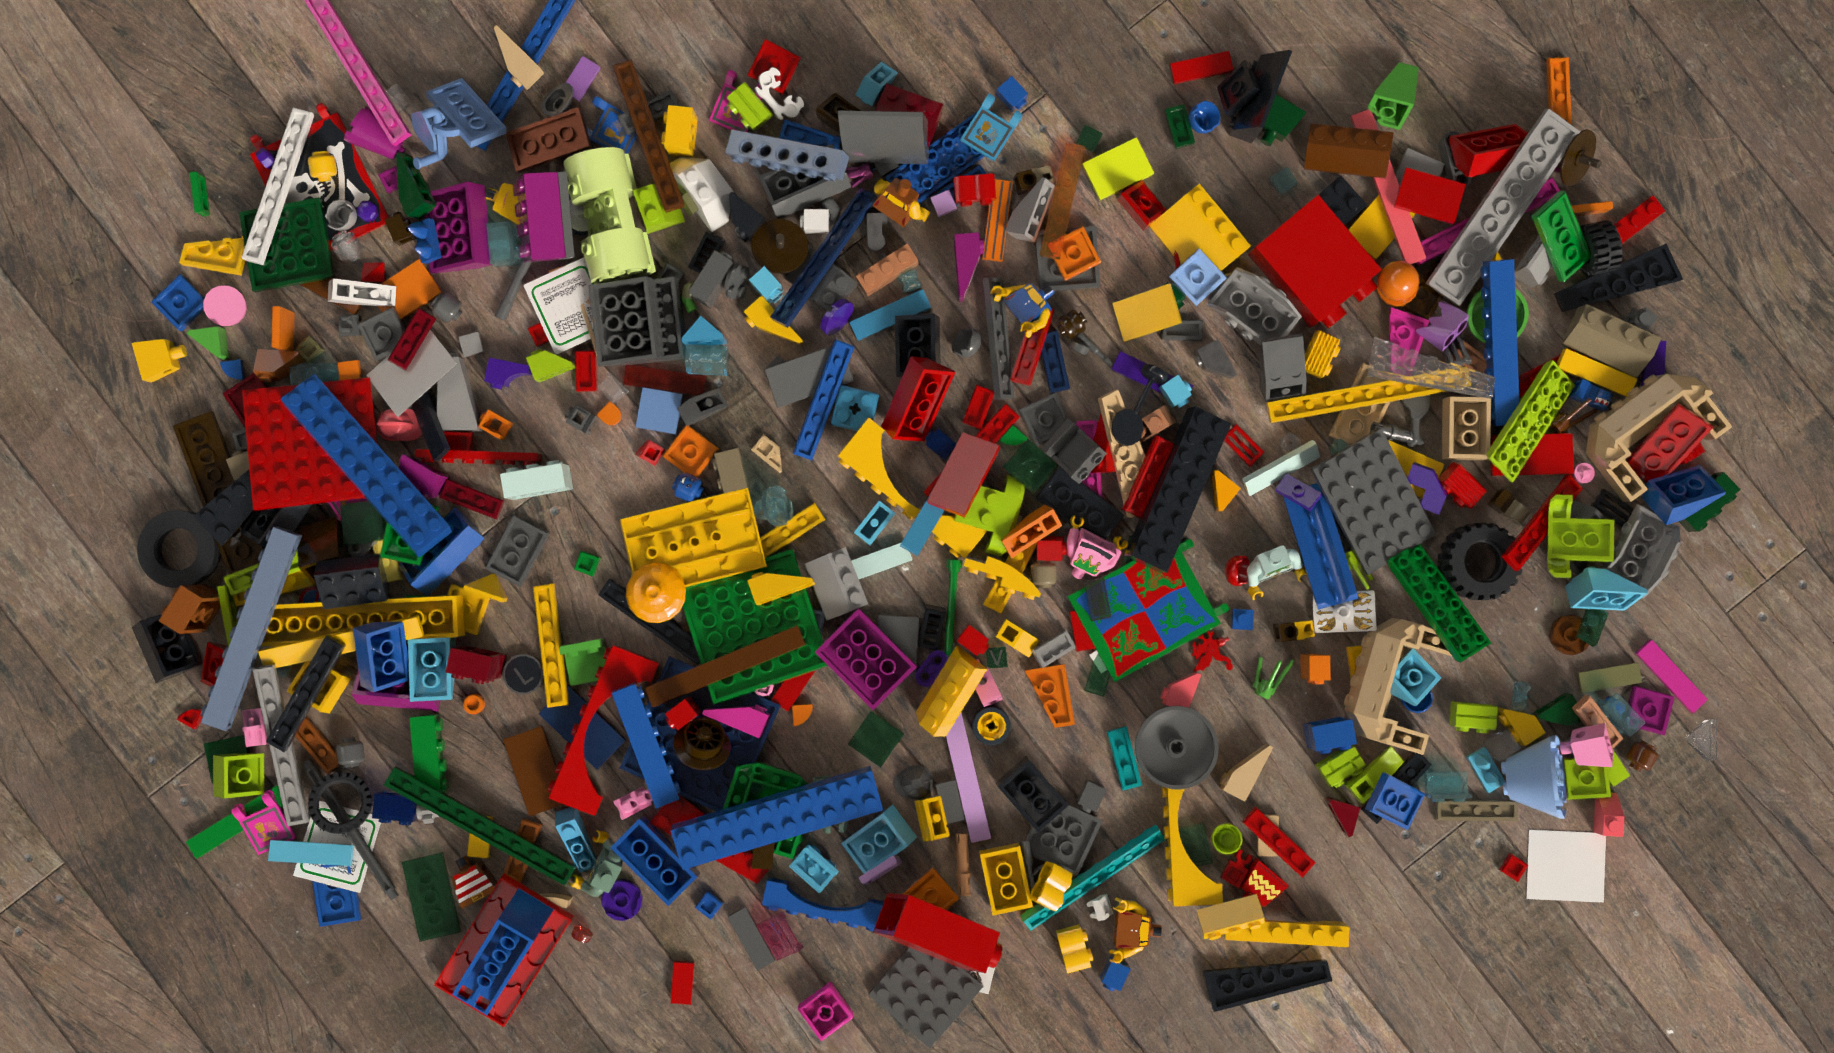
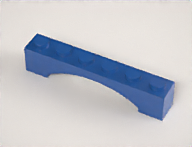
[762,877,884,932]

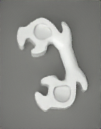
[754,67,804,120]

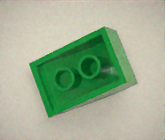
[380,505,439,565]

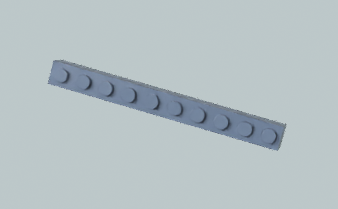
[200,526,302,731]

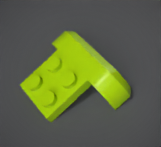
[954,475,1025,557]
[1547,495,1614,578]

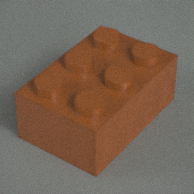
[159,585,221,634]

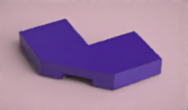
[1408,462,1447,514]

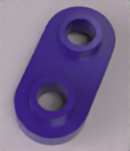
[915,650,948,687]

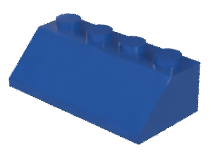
[399,507,485,596]
[610,815,700,906]

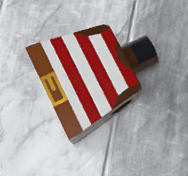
[451,855,498,909]

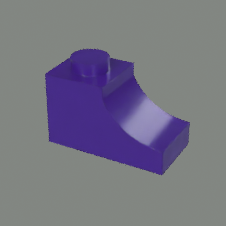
[484,358,532,390]

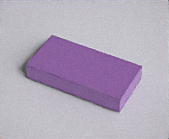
[566,56,601,102]

